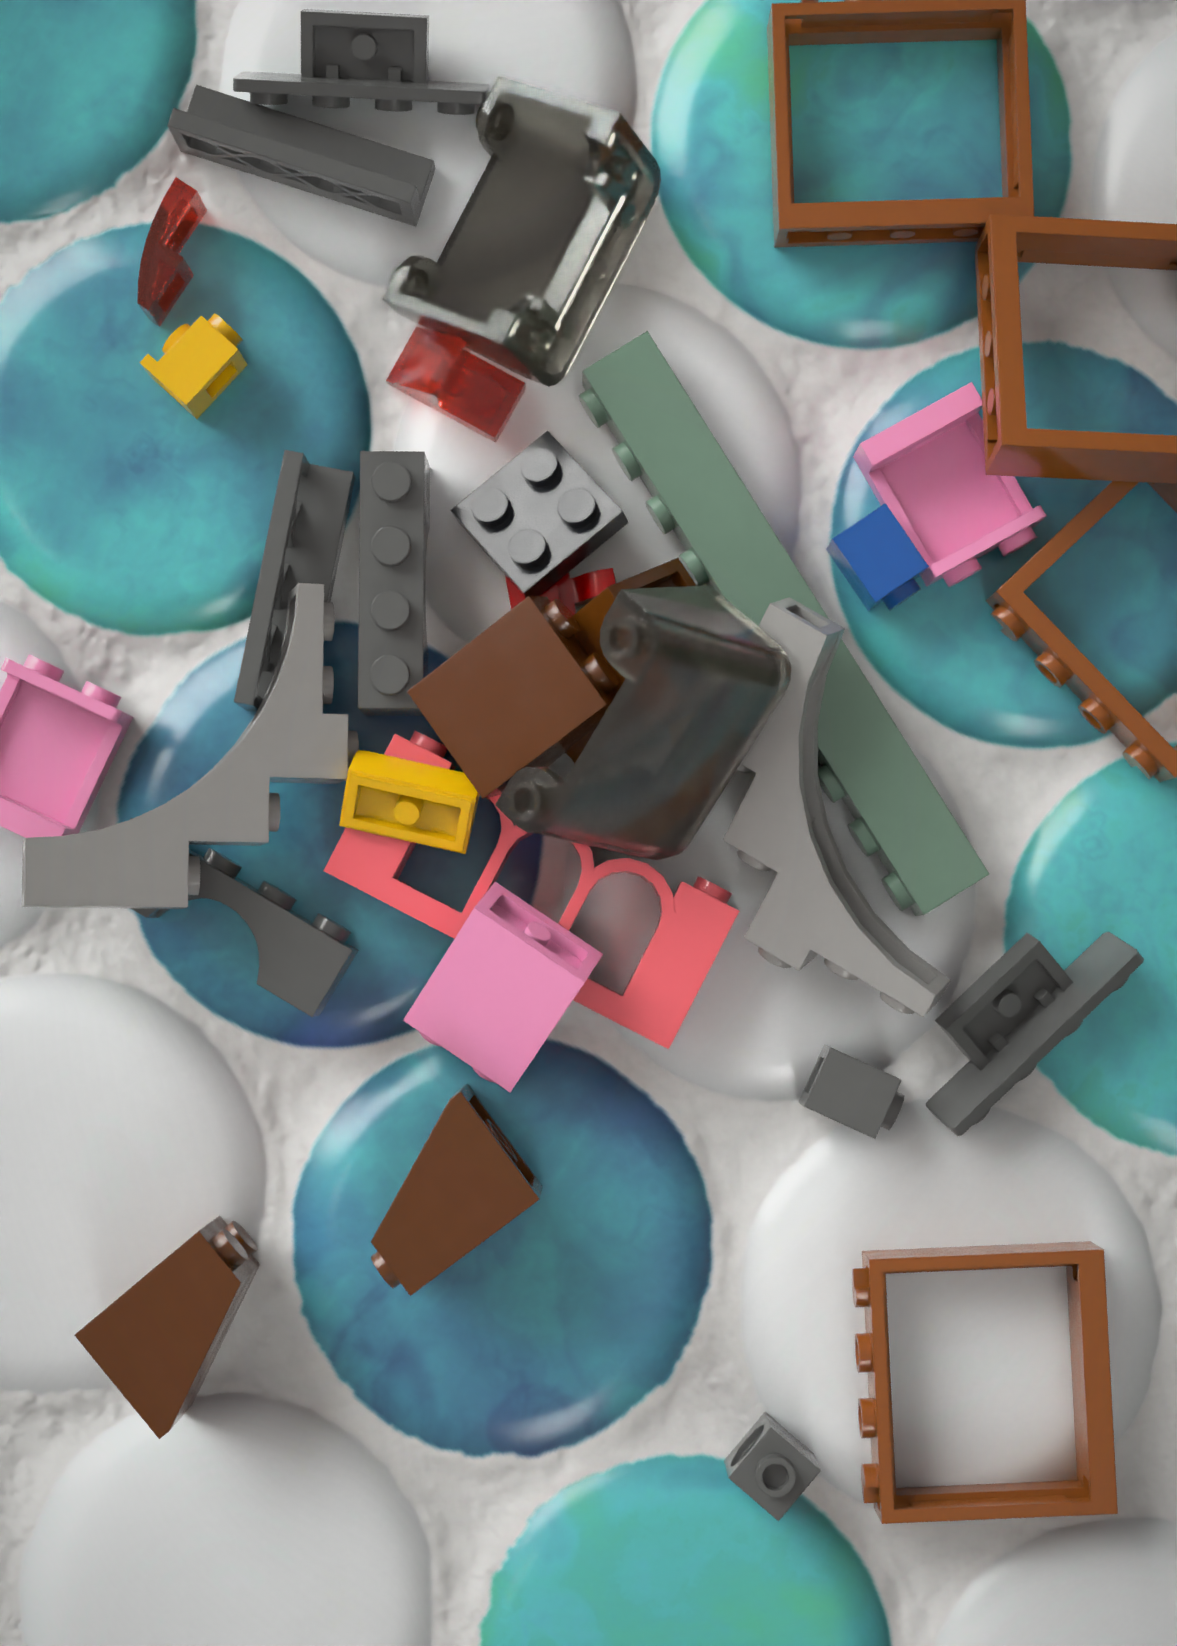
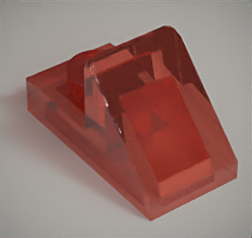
[386,326,526,443]

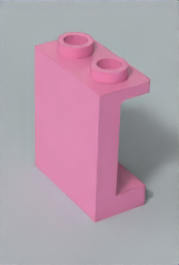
[853,382,1046,587]
[0,655,133,838]
[403,882,603,1093]

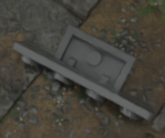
[233,9,490,115]
[926,932,1144,1136]

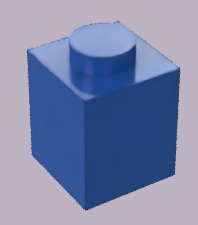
[826,503,929,611]

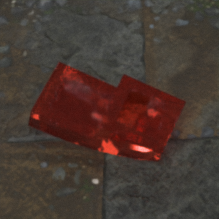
[137,178,207,327]

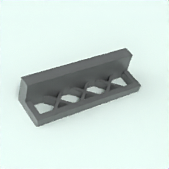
[167,85,436,227]
[234,450,356,712]

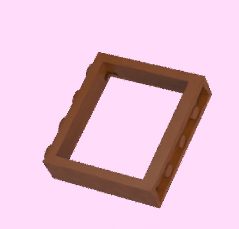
[767,0,1034,248]
[975,214,1177,484]
[986,434,1177,782]
[852,1241,1118,1524]

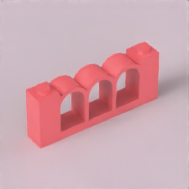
[323,731,739,1049]

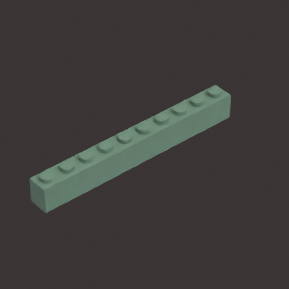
[578,331,989,916]

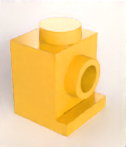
[139,313,248,419]

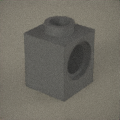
[799,1044,904,1139]
[724,1412,821,1521]

